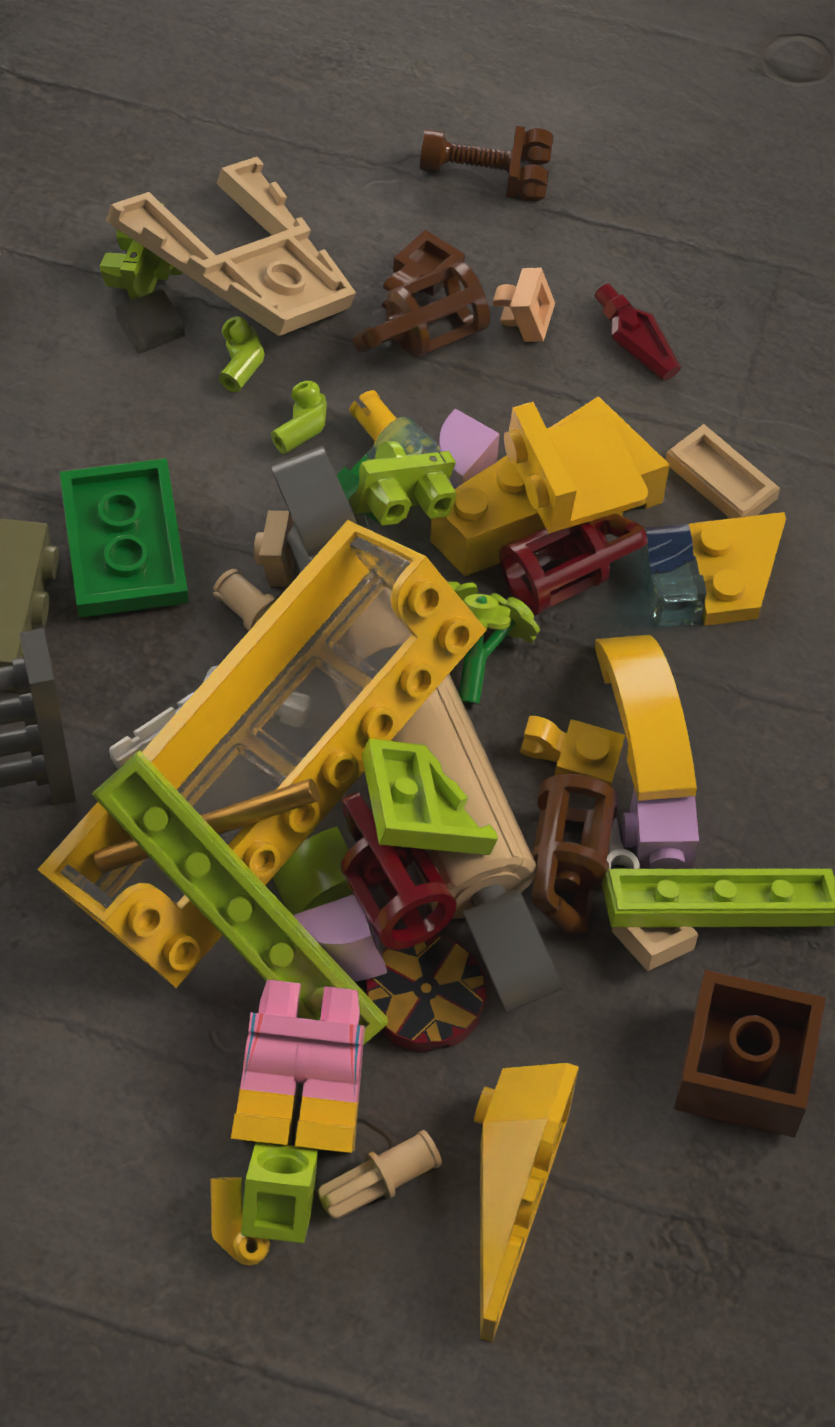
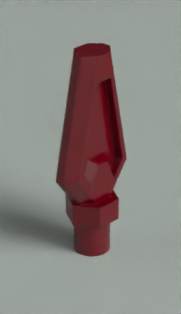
[594,283,681,380]

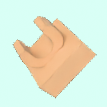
[492,268,555,342]

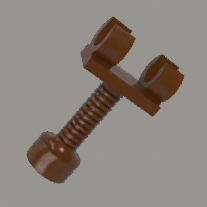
[420,126,554,201]

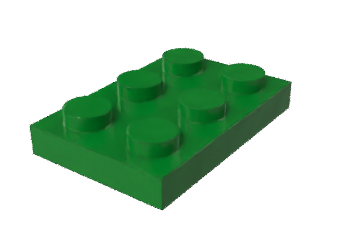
[59,458,189,618]

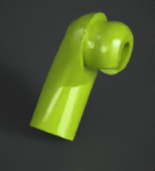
[218,316,265,393]
[271,380,327,454]

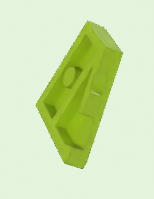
[362,739,498,855]

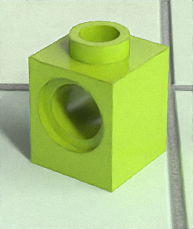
[241,1142,318,1243]

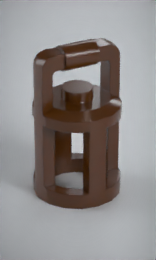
[352,262,490,358]
[530,774,619,935]

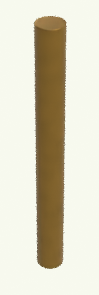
[94,778,320,874]

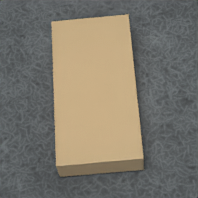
[665,424,780,518]

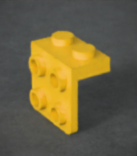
[504,402,648,534]

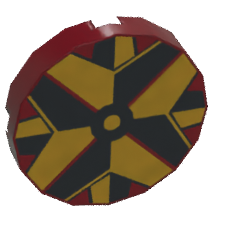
[366,935,486,1052]

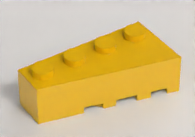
[430,396,670,576]

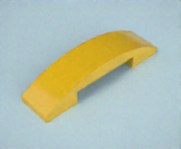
[594,635,697,801]

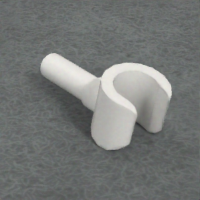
[607,817,640,869]

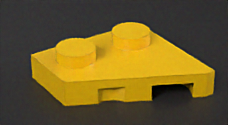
[688,512,786,626]

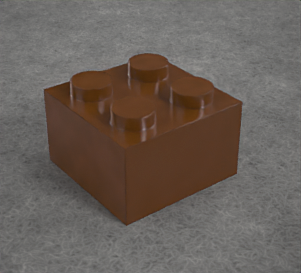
[674,970,826,1138]

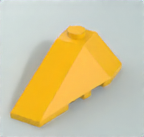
[474,1063,579,1343]

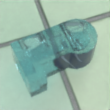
[641,524,707,628]

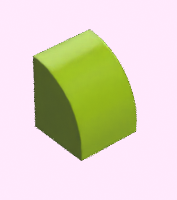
[273,826,353,915]

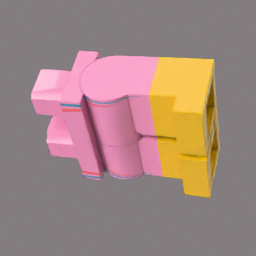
[231,980,365,1153]

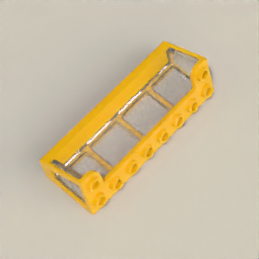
[37,520,486,988]

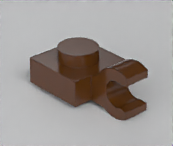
[382,230,465,309]

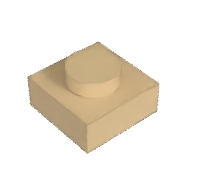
[254,510,295,588]
[612,927,698,971]

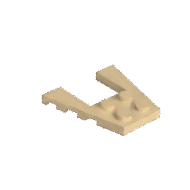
[106,157,356,336]

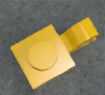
[520,716,625,786]

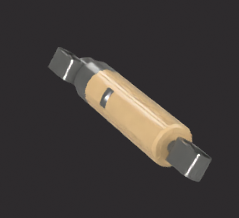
[271,445,562,1013]

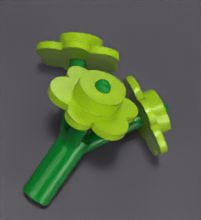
[448,582,540,705]

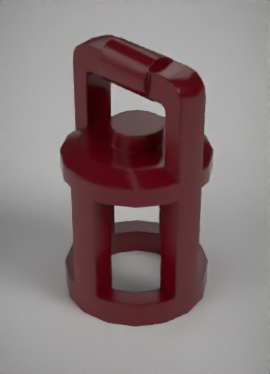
[499,514,648,616]
[341,791,457,950]

